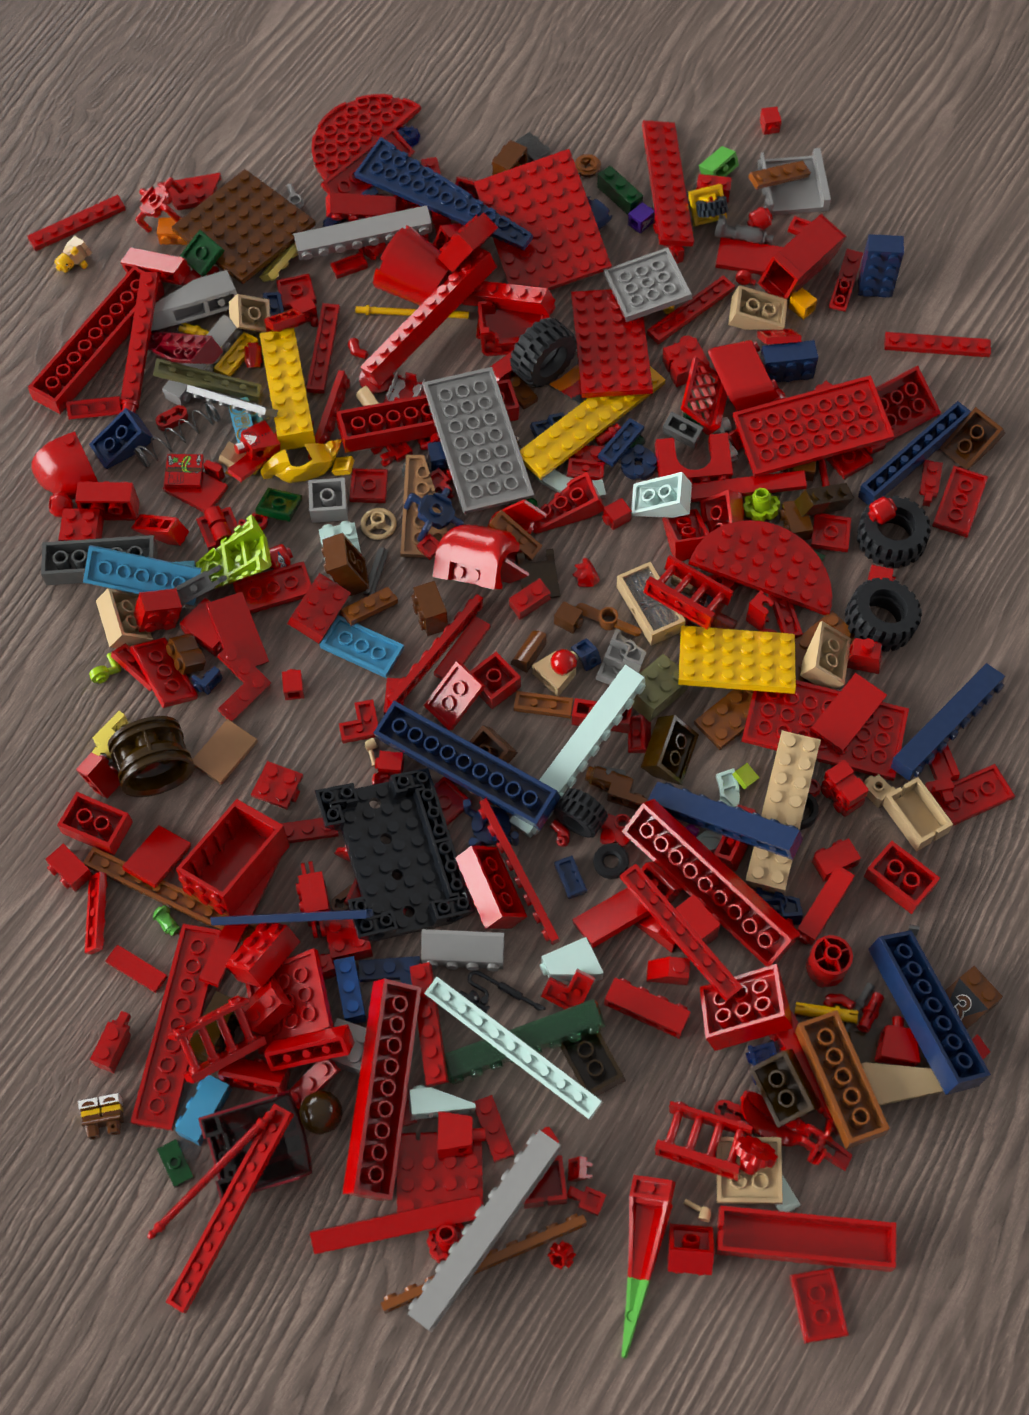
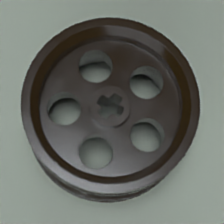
[108,716,195,797]

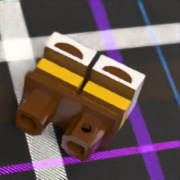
[78,1093,124,1140]

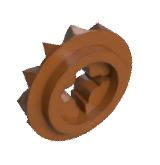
[575,154,601,177]

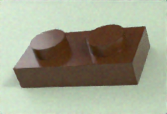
[510,374,538,410]

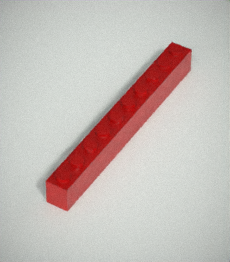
[360,247,497,387]

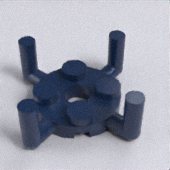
[403,487,464,542]
[463,799,519,847]

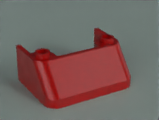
[487,499,547,583]

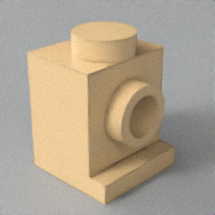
[864,774,896,808]

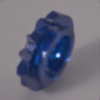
[397,126,420,147]

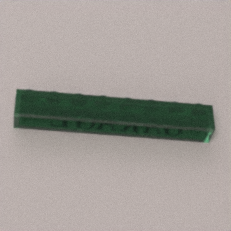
[445,999,606,1085]

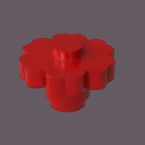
[734,1135,778,1175]
[427,1223,465,1263]

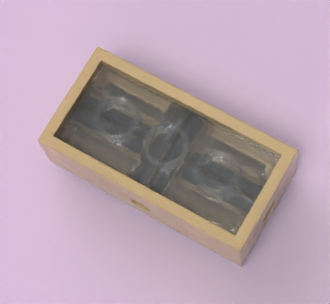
[616,562,686,646]

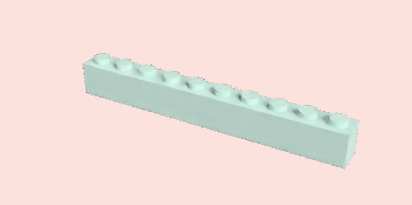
[509,665,646,838]

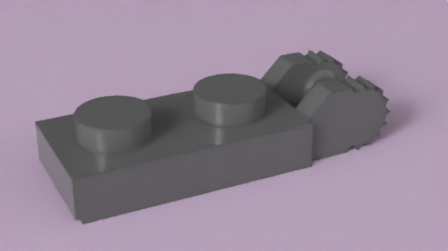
[173,565,228,605]

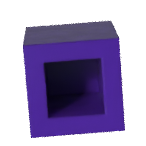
[628,202,655,234]

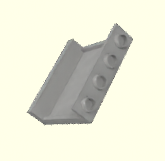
[757,148,831,215]

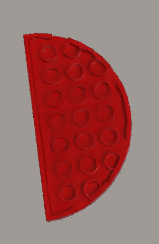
[311,94,421,180]
[688,520,832,616]

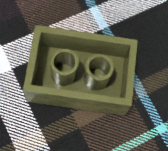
[632,654,689,722]

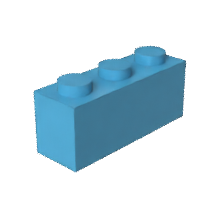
[175,1075,232,1146]

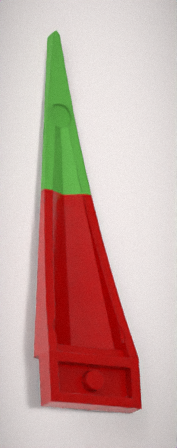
[622,1175,676,1359]

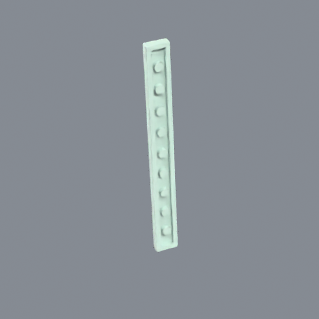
[424,977,603,1120]

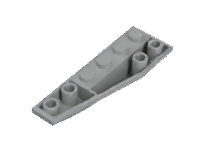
[133,270,237,331]

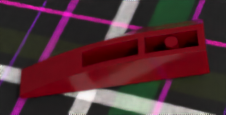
[148,332,224,364]

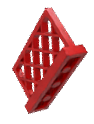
[681,357,727,436]

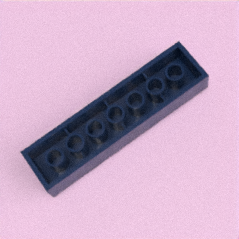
[868,930,991,1095]

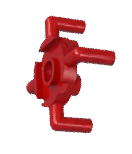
[135,177,184,233]

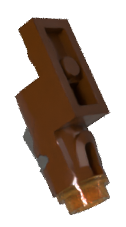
[585,766,647,810]

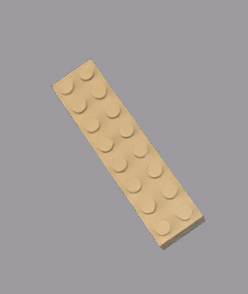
[745,731,821,895]

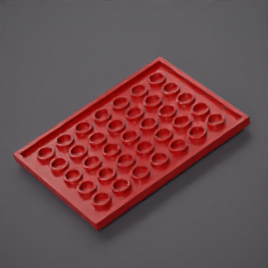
[474,149,612,291]

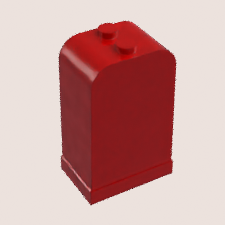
[758,214,847,302]

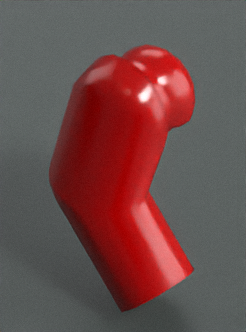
[348,338,369,360]

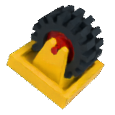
[688,184,728,226]

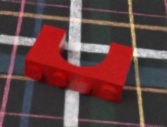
[655,433,733,483]

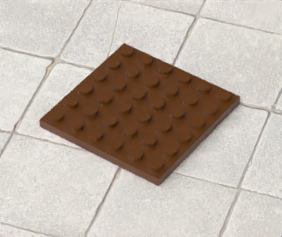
[171,169,316,284]

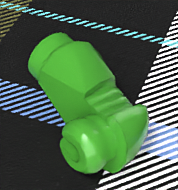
[153,905,181,937]

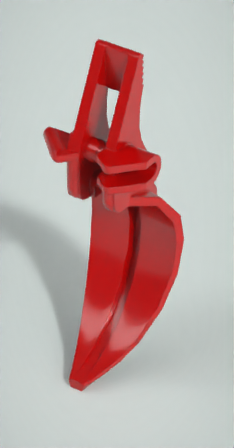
[740,1090,853,1171]

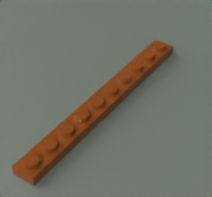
[83,847,257,942]
[380,1214,587,1314]

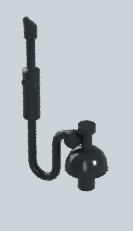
[459,971,546,1014]

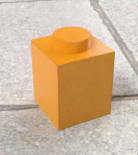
[788,288,817,320]

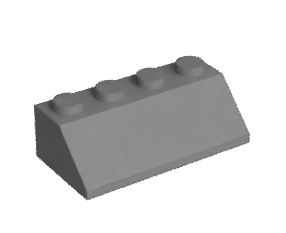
[421,929,505,971]

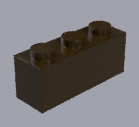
[794,483,854,517]

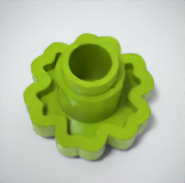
[743,488,780,522]

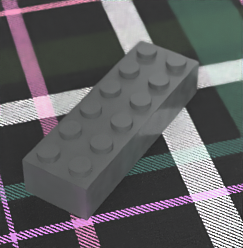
[41,535,158,585]

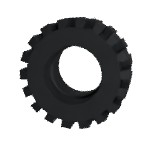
[554,788,608,838]

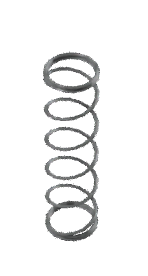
[135,402,221,468]

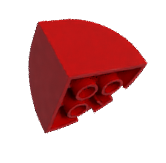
[31,431,98,499]

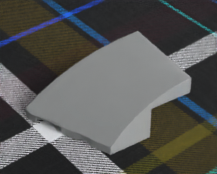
[595,628,646,685]

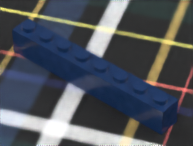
[858,401,971,505]
[890,663,1005,781]
[647,781,803,860]

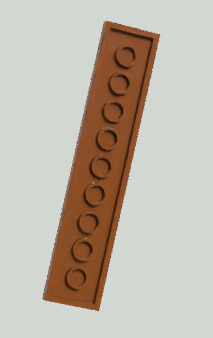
[694,611,855,750]

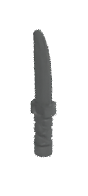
[844,983,875,1032]

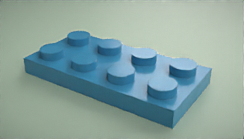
[320,615,404,678]

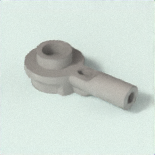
[287,183,304,209]

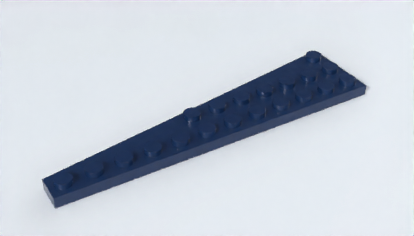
[354,137,533,251]

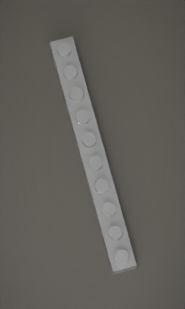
[408,1130,562,1333]

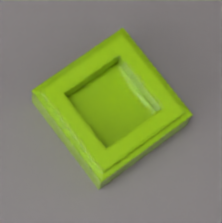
[732,763,759,789]

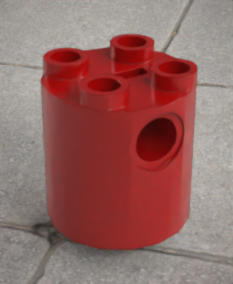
[806,935,853,987]

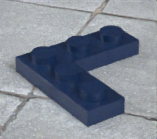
[359,956,420,985]

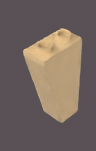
[861,1063,943,1106]

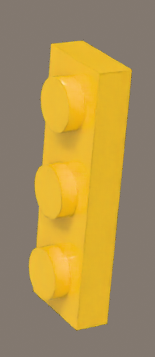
[214,332,259,377]

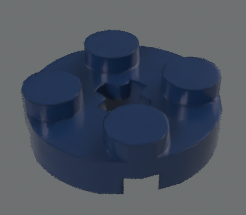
[621,445,657,480]

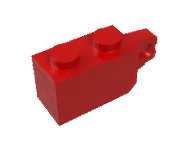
[90,1011,131,1073]

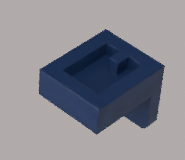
[571,638,602,671]
[191,666,223,695]

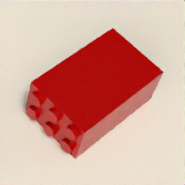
[176,799,290,916]

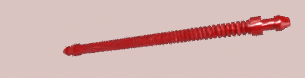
[147,1110,274,1239]

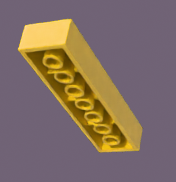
[259,328,316,451]

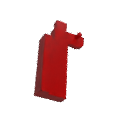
[925,744,960,804]

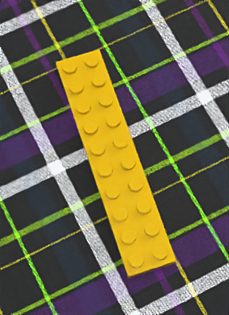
[520,366,666,480]

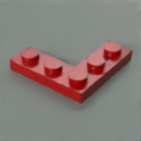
[217,642,271,722]

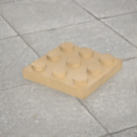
[717,1137,783,1204]

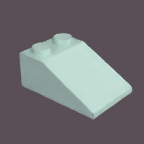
[631,472,692,518]

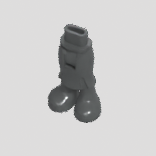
[715,215,774,244]

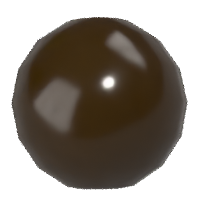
[299,1090,343,1135]

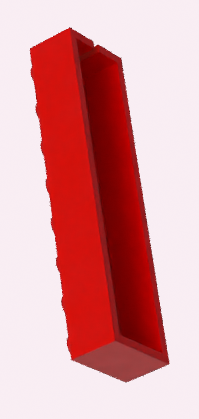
[716,1205,896,1272]

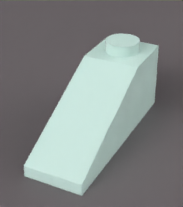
[408,1085,476,1120]

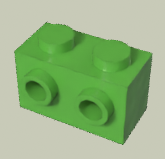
[699,146,739,177]

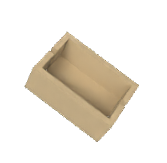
[882,777,953,852]

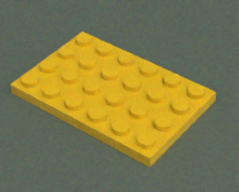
[678,626,796,694]

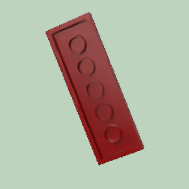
[320,127,415,194]

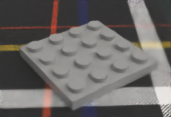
[604,248,692,322]

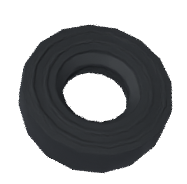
[593,843,629,879]

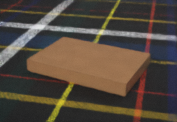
[192,719,258,785]

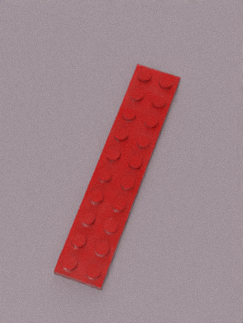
[642,120,694,247]
[131,924,222,1131]

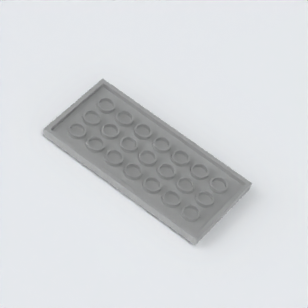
[423,367,534,514]

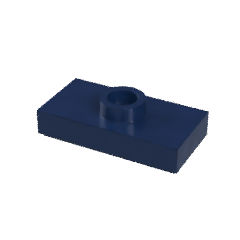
[554,855,587,899]

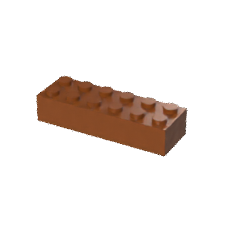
[795,1010,890,1149]

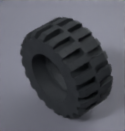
[510,318,577,388]
[857,495,931,568]
[845,578,922,652]

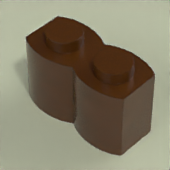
[166,634,206,675]

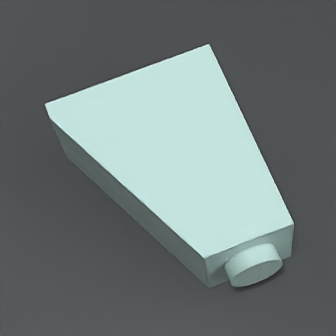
[539,937,604,980]

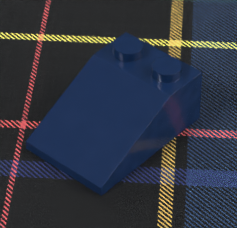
[89,408,155,469]

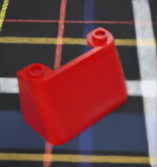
[478,301,550,356]
[708,340,779,411]

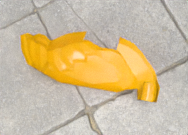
[260,439,342,483]

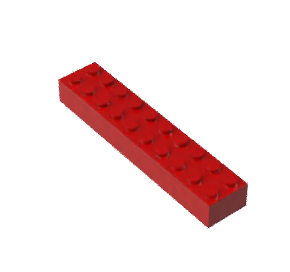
[28,266,165,414]
[337,379,520,453]
[622,799,801,967]
[342,978,421,1201]

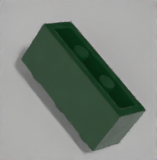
[597,165,643,215]

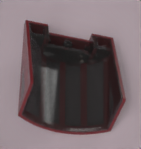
[198,1090,312,1201]

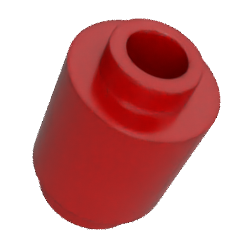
[244,342,262,368]

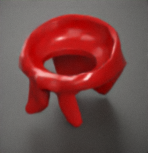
[573,558,600,587]

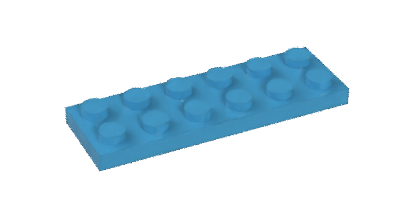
[83,545,202,606]

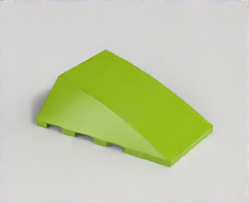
[195,515,272,590]

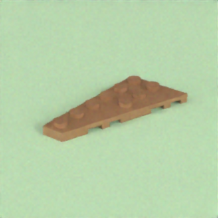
[400,455,448,558]

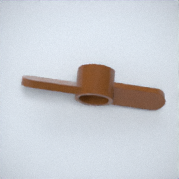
[576,603,642,636]

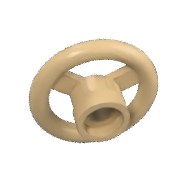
[360,508,397,540]

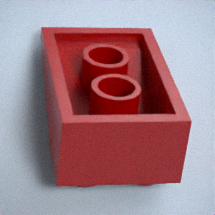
[662,509,709,561]

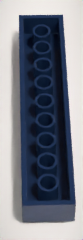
[373,701,561,831]

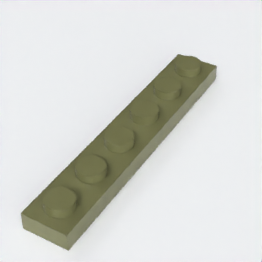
[153,358,261,402]

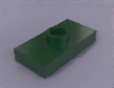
[157,1139,194,1188]

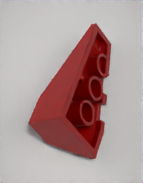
[533,472,605,534]
[700,490,744,533]

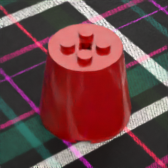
[373,225,455,306]

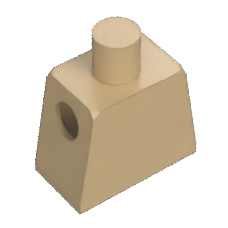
[532,650,579,696]

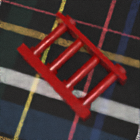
[643,555,734,630]
[167,996,267,1084]
[655,1101,753,1181]

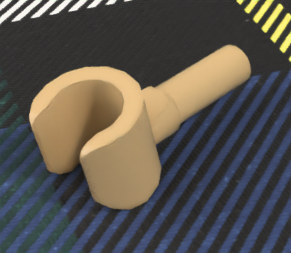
[365,738,378,766]
[684,1199,712,1222]

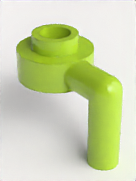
[89,652,121,684]

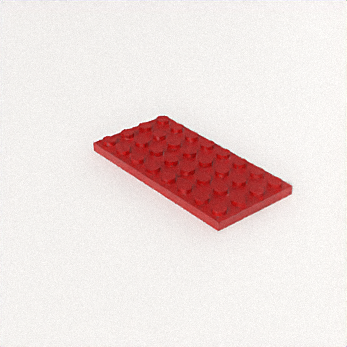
[571,289,653,398]
[733,375,895,478]
[741,680,909,781]

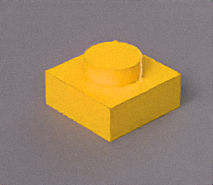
[332,456,354,476]

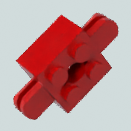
[295,861,331,939]

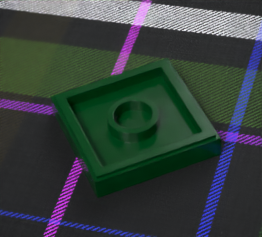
[179,230,225,277]
[255,488,302,522]

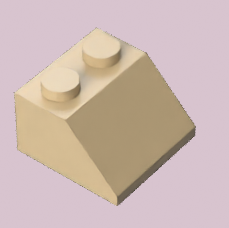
[229,294,270,333]

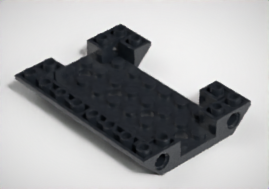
[315,768,475,942]

